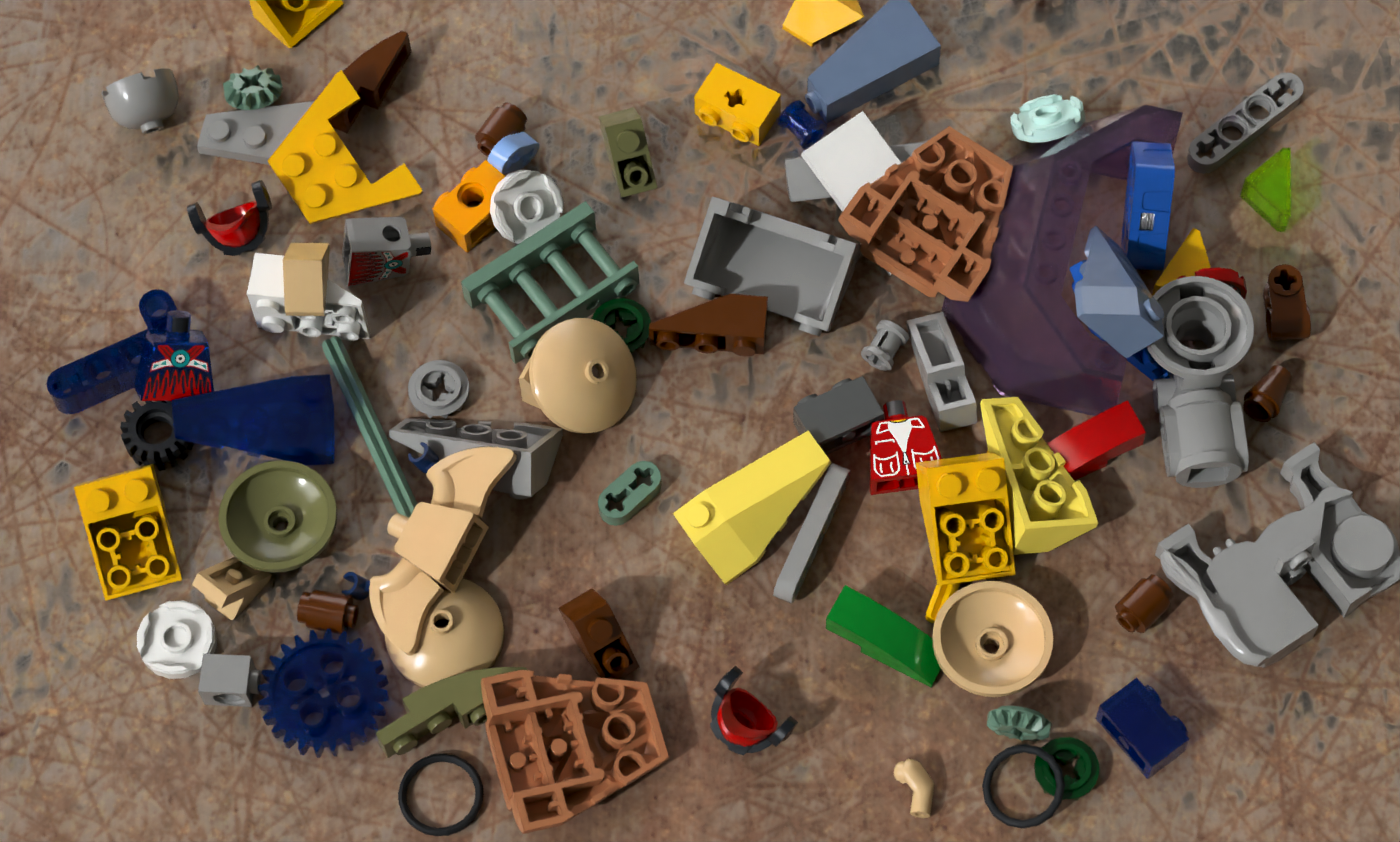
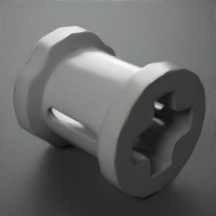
[861,320,909,371]

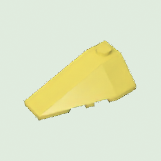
[980,397,1098,555]

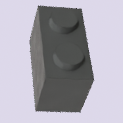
[793,376,884,455]

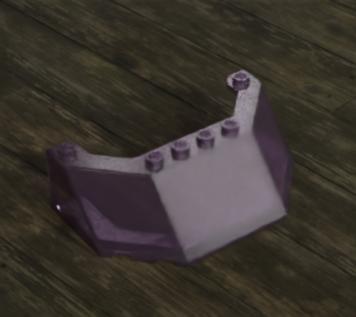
[942,105,1183,416]

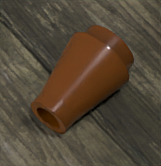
[1243,365,1292,422]

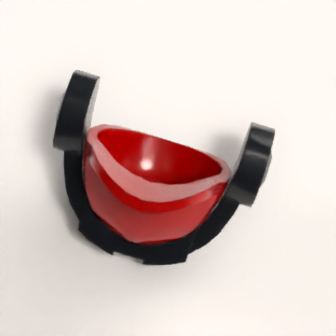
[187,180,272,255]
[710,666,798,755]

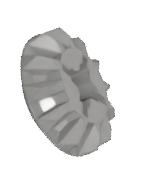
[408,360,469,419]

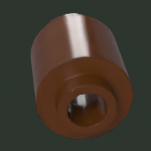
[475,102,527,157]
[1115,574,1174,633]
[297,589,359,635]

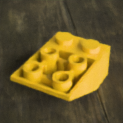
[916,452,1016,586]
[74,464,182,601]

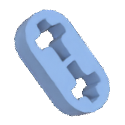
[487,132,539,174]

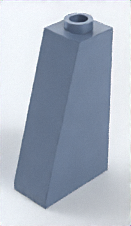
[805,0,941,124]

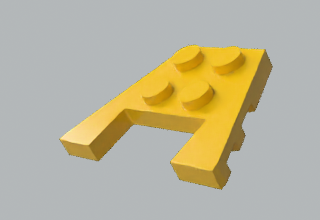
[268,70,423,225]

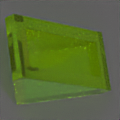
[1240,148,1291,232]

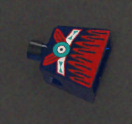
[134,310,214,401]

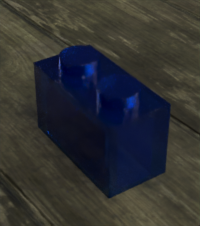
[1096,678,1189,780]

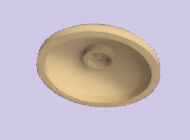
[529,318,636,434]
[385,578,504,687]
[932,581,1053,697]

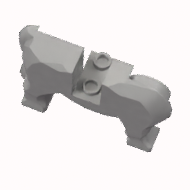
[1155,442,1400,668]

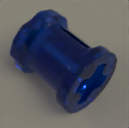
[777,100,827,149]

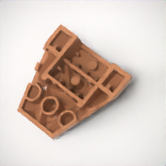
[838,126,1013,302]
[481,670,669,834]

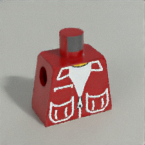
[870,400,942,495]

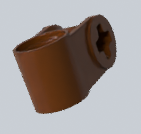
[1263,264,1311,341]

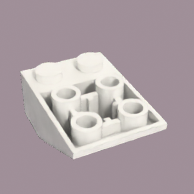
[247,253,371,341]

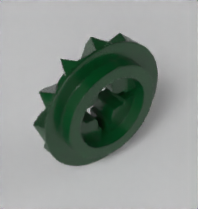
[592,298,651,354]
[1034,737,1099,801]

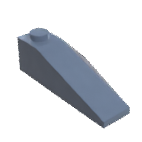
[1074,226,1164,359]

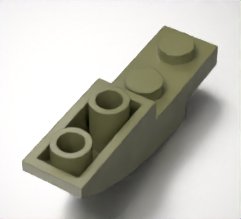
[376,667,528,758]

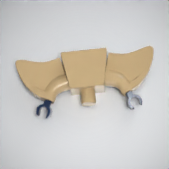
[342,442,517,656]

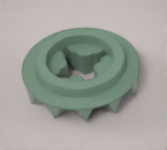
[223,65,283,110]
[987,706,1052,742]

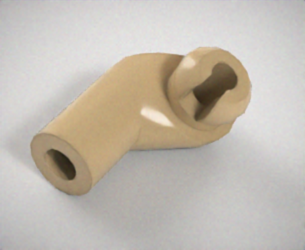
[894,759,934,818]

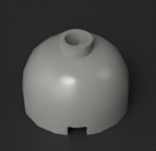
[101,68,179,134]

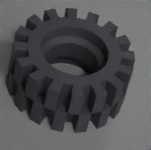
[120,397,195,471]

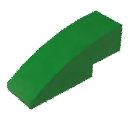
[826,585,941,688]

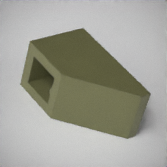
[598,107,657,198]

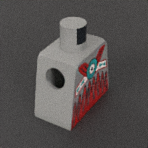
[342,217,431,287]

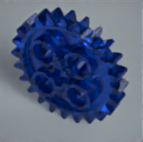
[258,629,389,758]

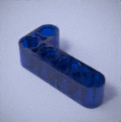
[46,289,193,414]

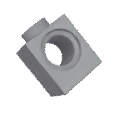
[198,654,262,707]

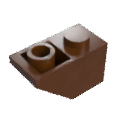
[558,588,640,680]

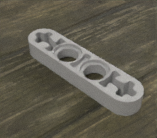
[1187,72,1304,174]
[773,463,851,604]

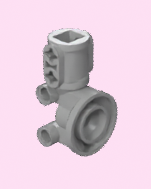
[1147,276,1254,488]

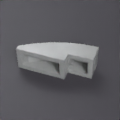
[906,312,977,432]

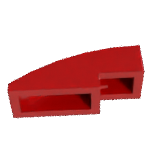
[1047,400,1146,481]

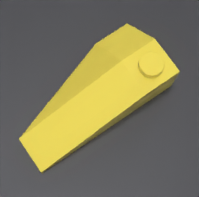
[673,431,832,585]

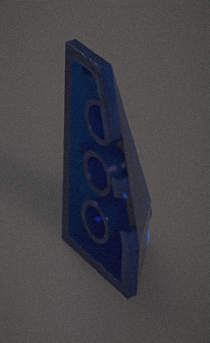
[171,374,335,466]

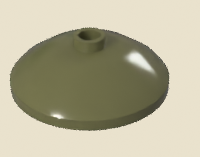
[218,460,337,572]

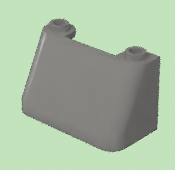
[684,196,861,336]

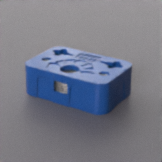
[1121,141,1175,271]

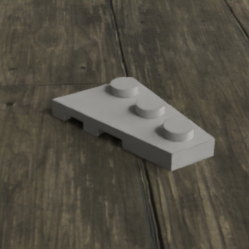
[197,101,314,165]

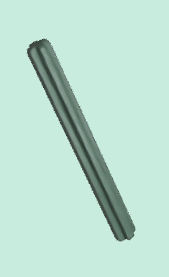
[322,336,418,518]

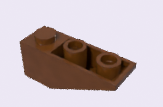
[649,294,768,357]

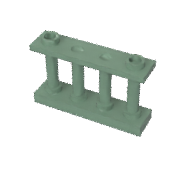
[461,201,639,364]

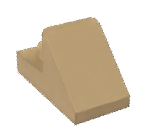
[192,556,272,620]

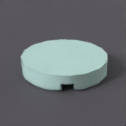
[1011,94,1086,143]

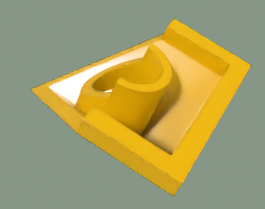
[783,0,864,47]

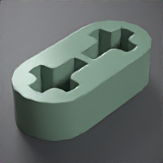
[598,461,662,526]

